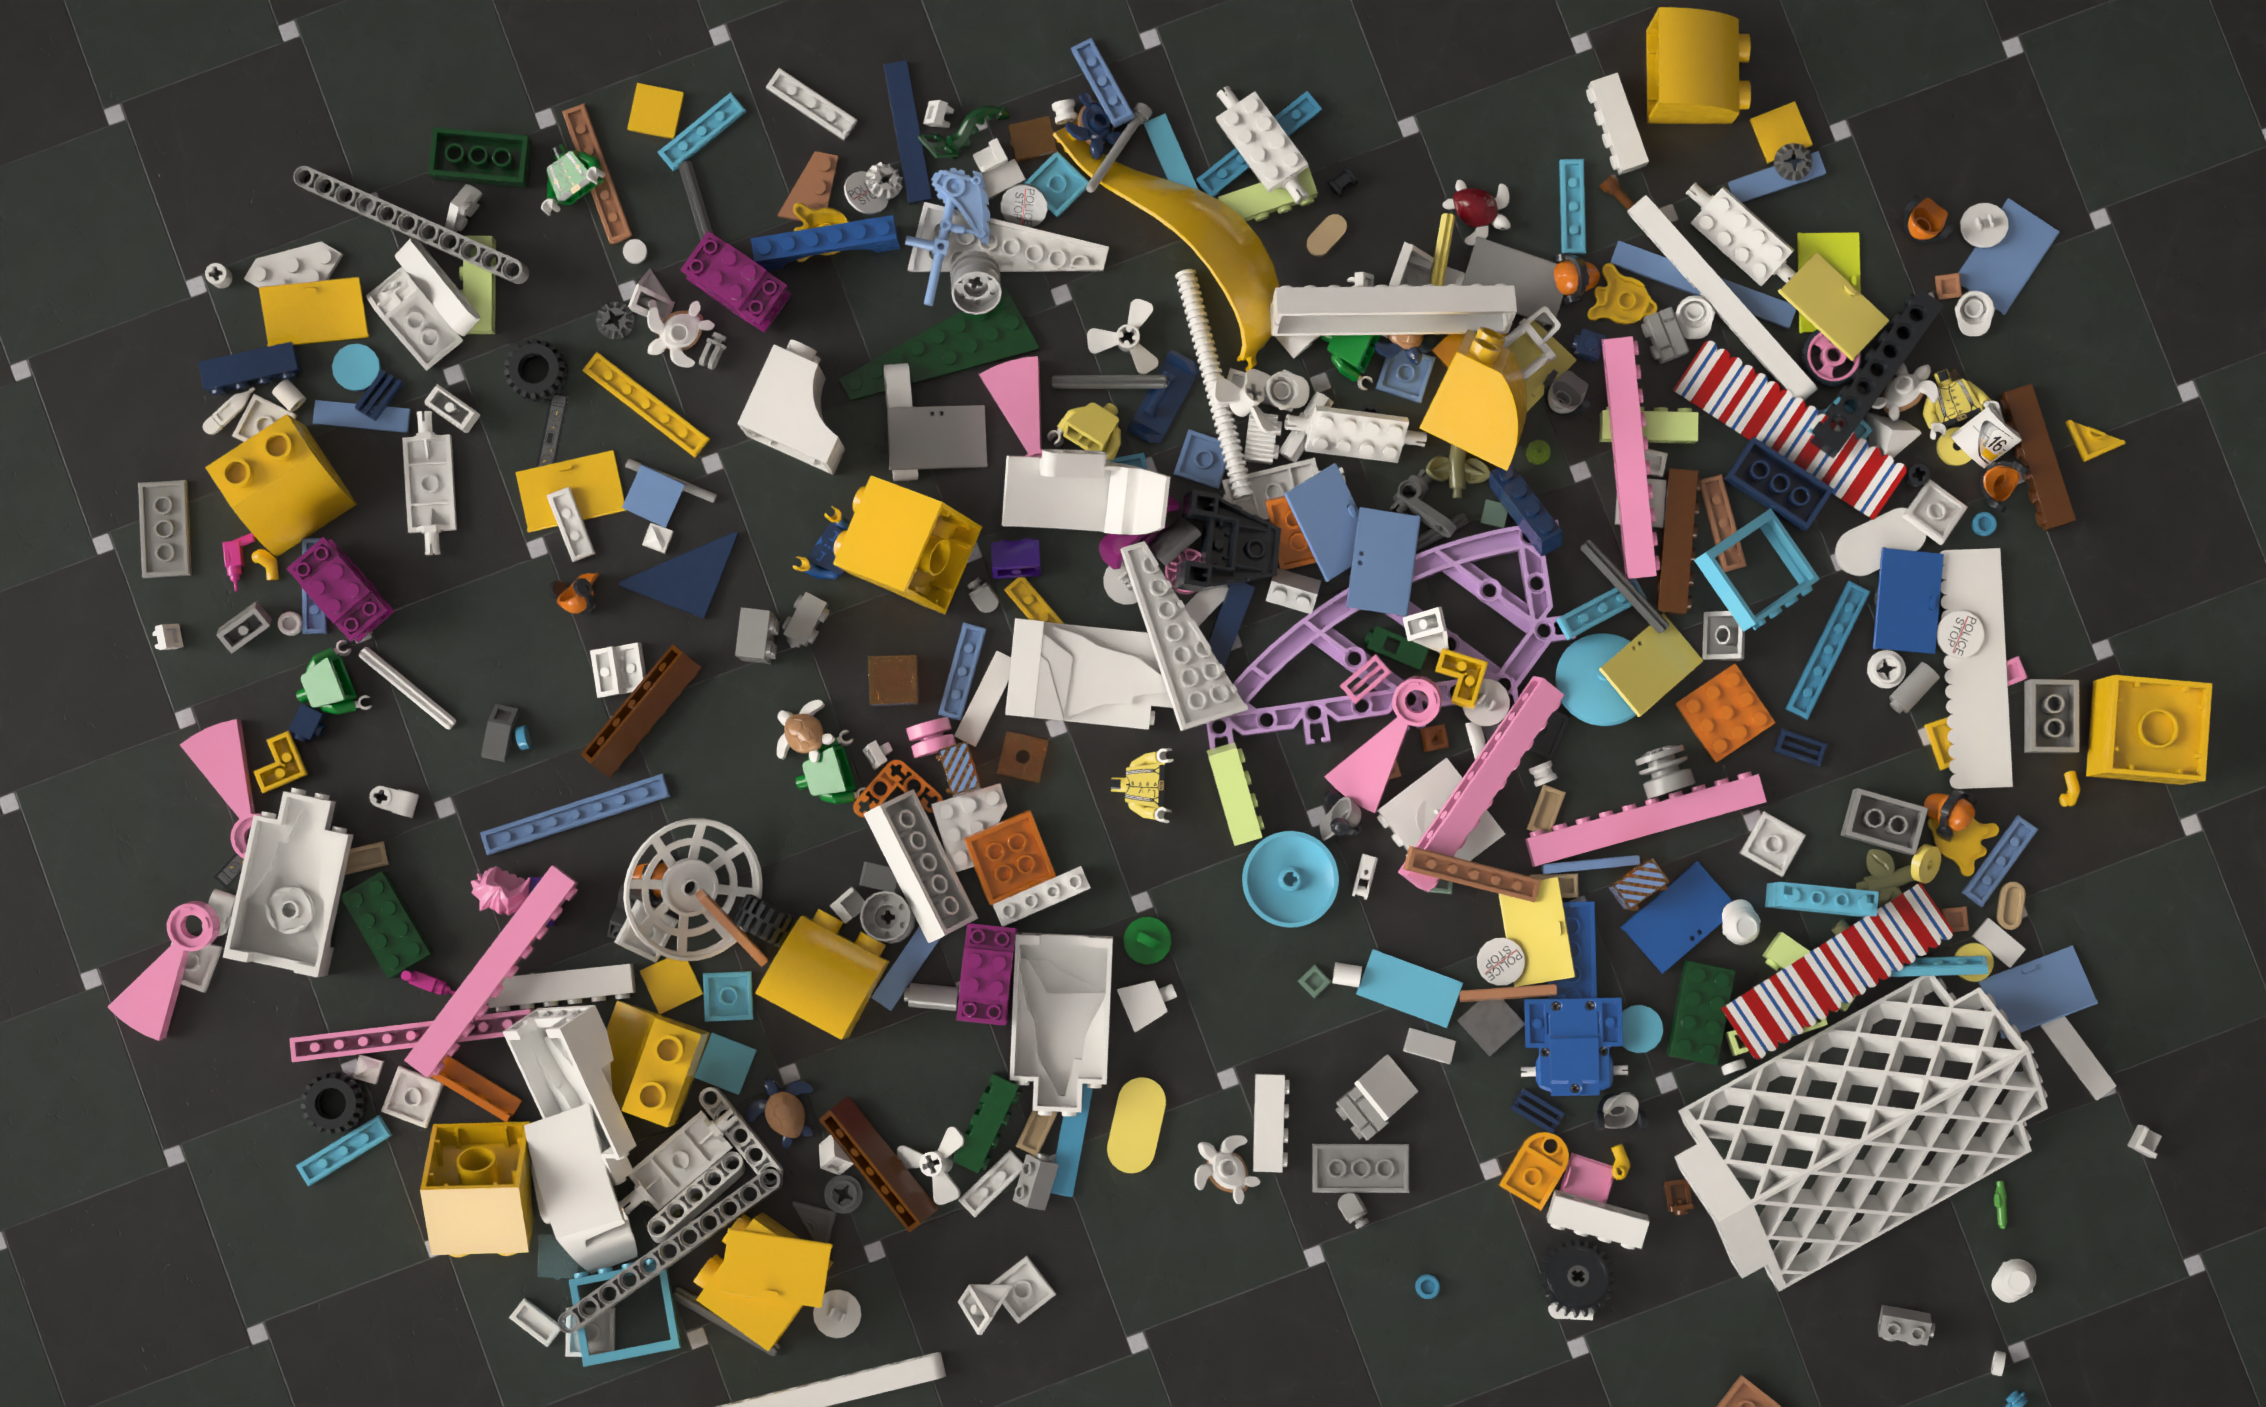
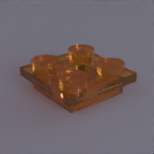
[997,731,1049,783]

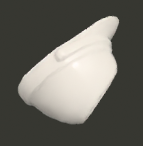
[1955,290,1995,336]
[1675,296,1715,339]
[1266,370,1310,410]
[1722,899,1761,945]
[1991,1258,2036,1303]

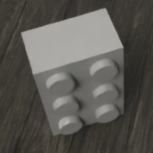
[735,607,780,664]
[2024,679,2079,754]
[1840,788,1928,855]

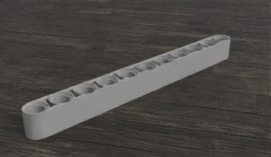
[293,166,529,284]
[558,1169,783,1333]

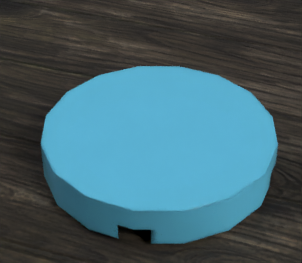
[332,344,381,392]
[1622,1005,1663,1053]

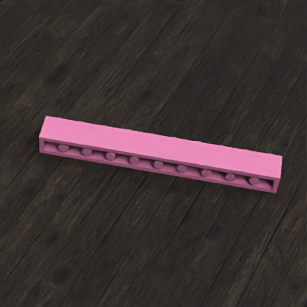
[1601,336,1660,579]
[1398,676,1564,892]
[1525,771,1767,867]
[404,865,578,1078]
[289,1009,535,1062]

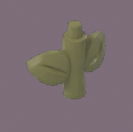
[1426,444,1491,499]
[1856,849,1915,908]

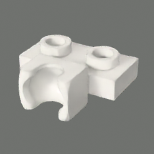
[445,184,482,232]

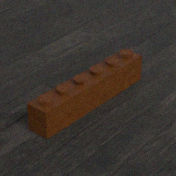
[1998,384,2076,531]
[1655,468,1702,615]
[580,644,702,778]
[818,1096,939,1233]

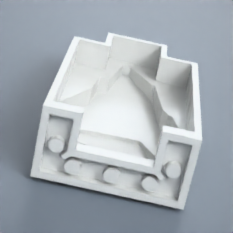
[1005,618,1173,729]
[223,788,353,977]
[1010,932,1113,1116]
[503,1005,637,1186]

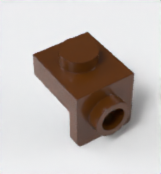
[1663,1178,1695,1215]

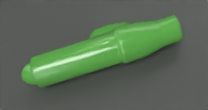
[1994,1181,2008,1229]

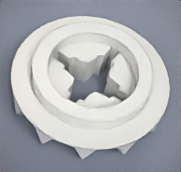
[866,162,902,199]
[1867,650,1906,688]

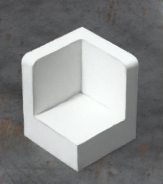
[973,138,1008,175]
[830,887,865,924]
[2127,1125,2162,1159]
[819,1135,854,1175]

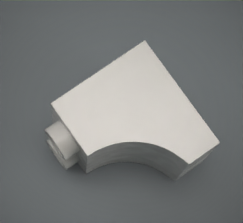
[737,340,846,475]

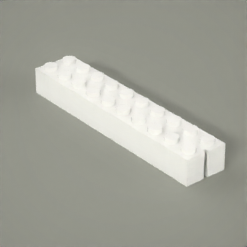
[1270,283,1517,336]

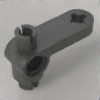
[1389,469,1456,538]

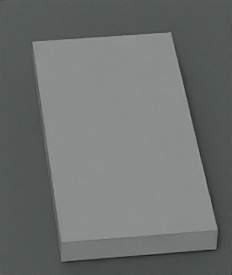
[138,480,192,578]
[1312,1144,1409,1193]

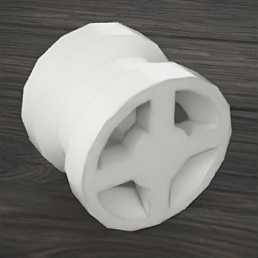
[1052,99,1078,125]
[1529,760,1558,787]

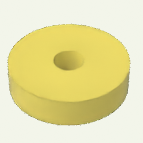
[1936,427,1972,466]
[1911,844,1941,883]
[1954,943,1994,982]

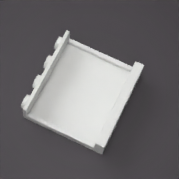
[1377,758,1505,861]

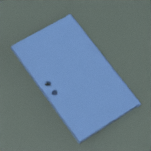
[1958,198,2060,315]
[1284,463,1361,582]
[1346,507,1421,617]
[1978,946,2098,1039]

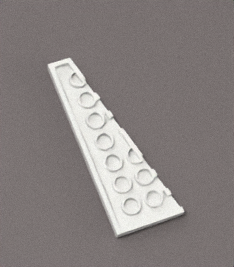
[907,202,1109,272]
[1120,541,1248,731]

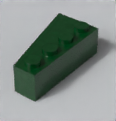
[952,1072,1022,1173]

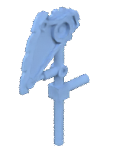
[905,168,990,306]

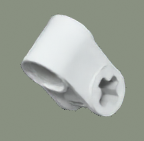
[370,786,419,818]
[202,889,236,936]

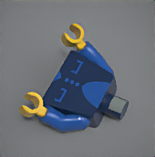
[793,506,850,579]

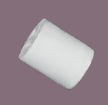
[205,263,232,288]
[272,379,306,412]
[1332,962,1362,987]

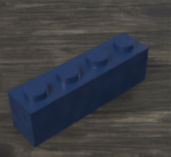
[198,341,302,395]
[1489,463,1563,557]

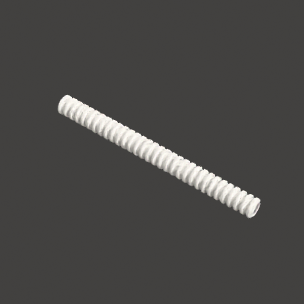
[1175,269,1254,499]

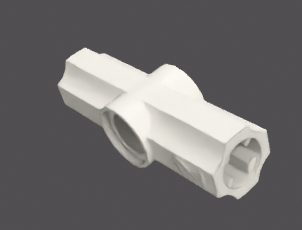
[1279,392,1334,463]

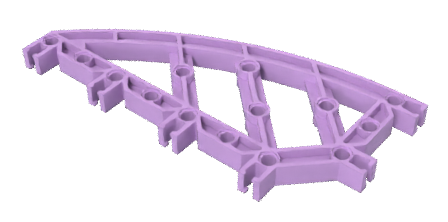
[1206,520,1576,749]

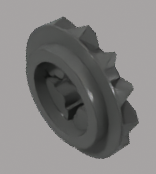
[1774,142,1813,181]
[596,301,634,340]
[824,1175,863,1214]

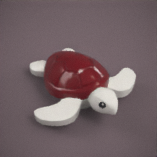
[1442,180,1511,246]

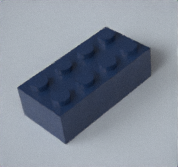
[1724,437,1834,532]

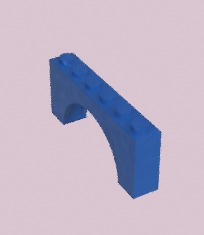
[751,215,900,271]

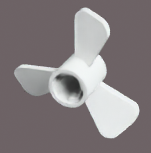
[1087,299,1158,375]
[1213,369,1274,434]
[897,1126,965,1205]

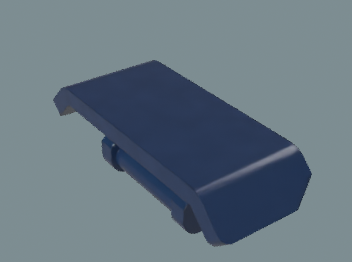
[1127,350,1200,443]

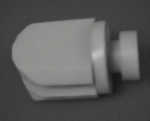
[699,332,727,370]
[967,577,999,613]
[1338,1193,1369,1229]

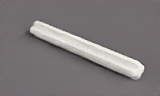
[359,647,456,729]

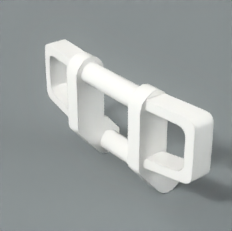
[1503,306,1561,381]

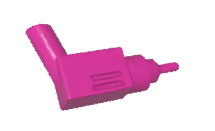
[223,533,256,591]
[401,970,455,995]

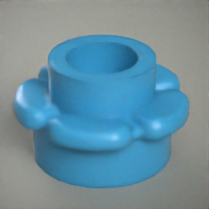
[2006,1390,2028,1407]

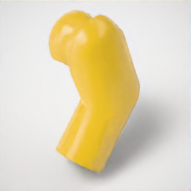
[251,549,279,581]
[2059,771,2081,807]
[1611,1144,1631,1180]

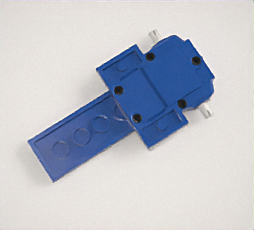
[1521,902,1628,1096]

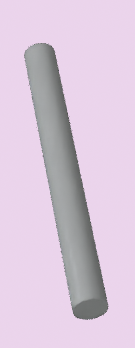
[625,459,717,503]

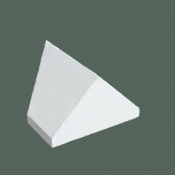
[628,268,675,322]
[1866,413,1921,458]
[1403,607,1449,653]
[958,1284,1013,1335]

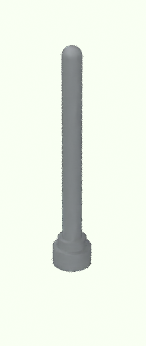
[1086,103,1152,193]

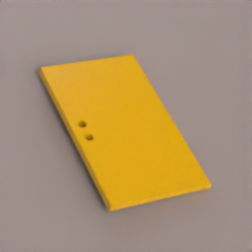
[259,277,369,346]
[516,450,626,532]
[719,1228,833,1308]

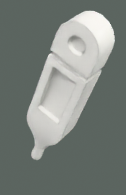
[203,387,256,435]

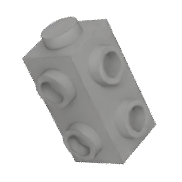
[782,592,830,648]
[1013,1152,1059,1210]
[1878,1305,1935,1346]

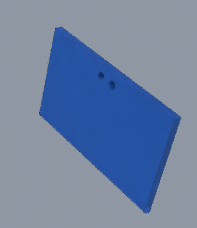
[1873,547,1944,654]
[1621,861,1732,974]

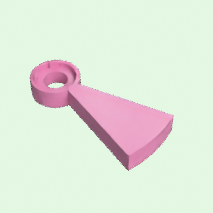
[979,356,1043,457]
[1325,676,1442,813]
[180,719,261,859]
[108,901,220,1041]

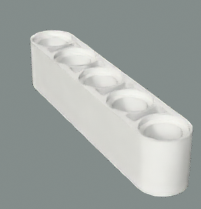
[395,238,481,336]
[884,363,918,482]
[699,1087,783,1185]
[647,1152,745,1244]

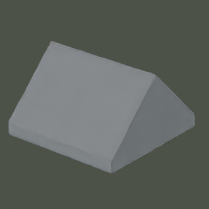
[1702,611,1745,661]

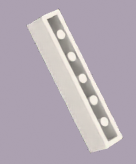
[488,964,636,1012]

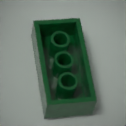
[428,127,532,188]
[340,871,435,979]
[1666,961,1736,1066]

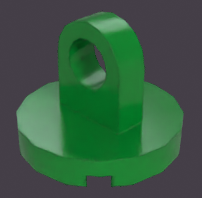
[1123,917,1171,965]

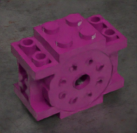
[680,231,792,333]
[286,537,395,643]
[956,923,1018,1026]

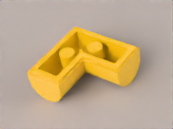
[1435,648,1488,709]
[253,731,308,793]

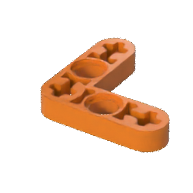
[853,760,943,818]

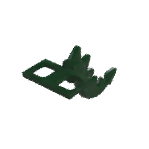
[918,105,1010,159]

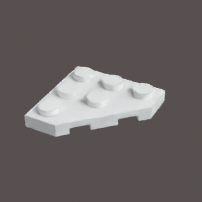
[244,242,343,289]
[931,783,1007,872]

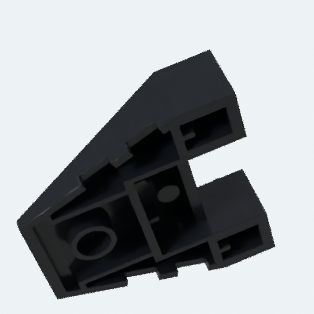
[1175,489,1281,592]

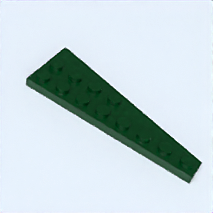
[839,287,1040,401]

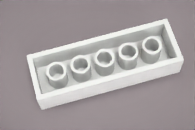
[864,789,978,943]

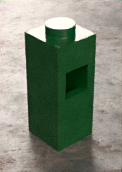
[1364,626,1429,672]

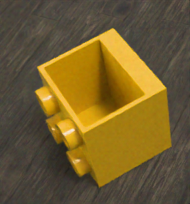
[2086,675,2212,785]
[693,1212,833,1351]

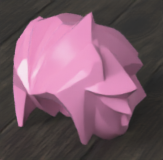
[470,866,531,916]

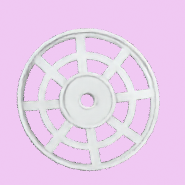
[623,818,763,961]

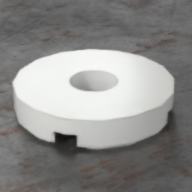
[265,886,315,934]

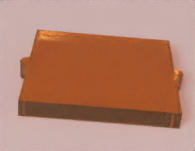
[1008,116,1057,161]

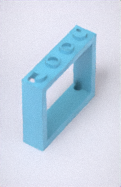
[1694,508,1820,632]
[1765,882,1879,917]
[569,1259,682,1367]

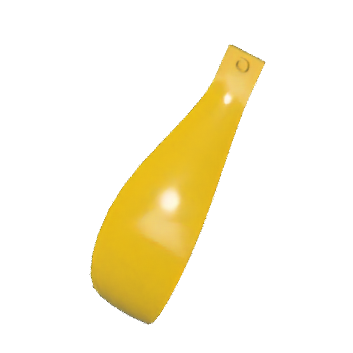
[1053,121,1280,372]

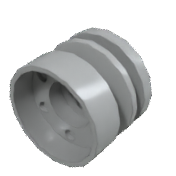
[950,250,1002,315]
[1635,744,1696,799]
[860,891,916,944]

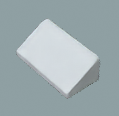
[1403,1028,1456,1064]

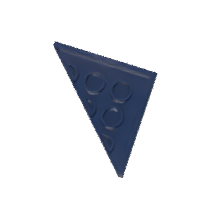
[619,532,739,619]

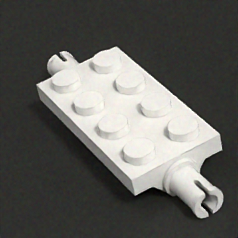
[1216,86,1309,204]
[1685,182,1796,286]
[1284,406,1427,463]
[402,411,457,555]
[1222,458,1346,520]
[618,1108,740,1214]

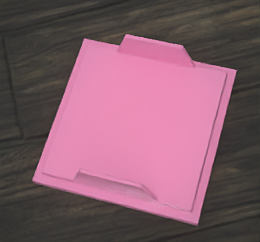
[1559,1153,1614,1203]

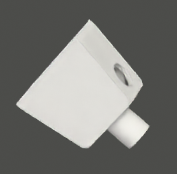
[1117,980,1177,1032]

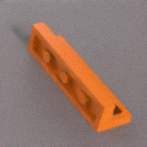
[432,1055,523,1122]

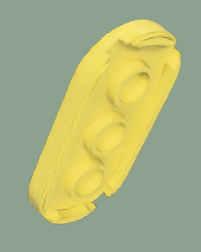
[1107,1077,1166,1173]

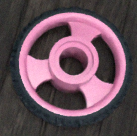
[1802,329,1864,387]

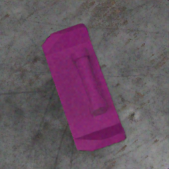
[1099,494,1180,570]

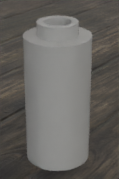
[1889,662,1940,713]
[904,983,959,1011]

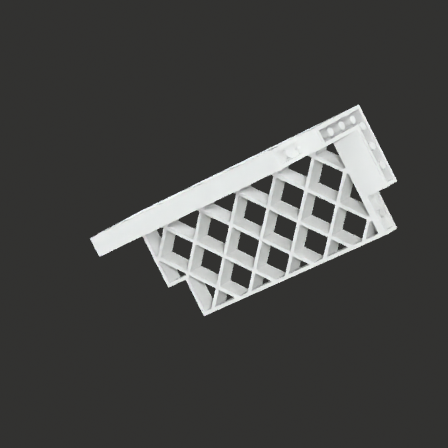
[1675,976,2048,1291]

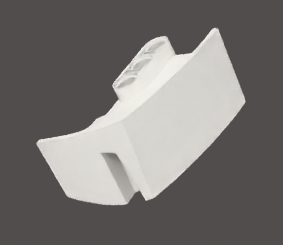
[1002,449,1170,535]
[524,1103,637,1274]

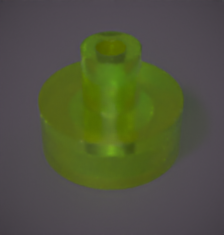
[1526,440,1551,465]

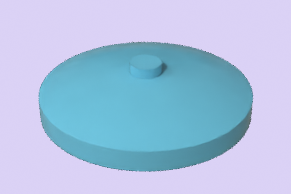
[1555,633,1637,726]
[1242,831,1339,928]

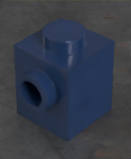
[1571,329,1606,362]
[288,704,327,743]

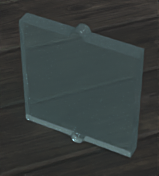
[537,1234,578,1280]

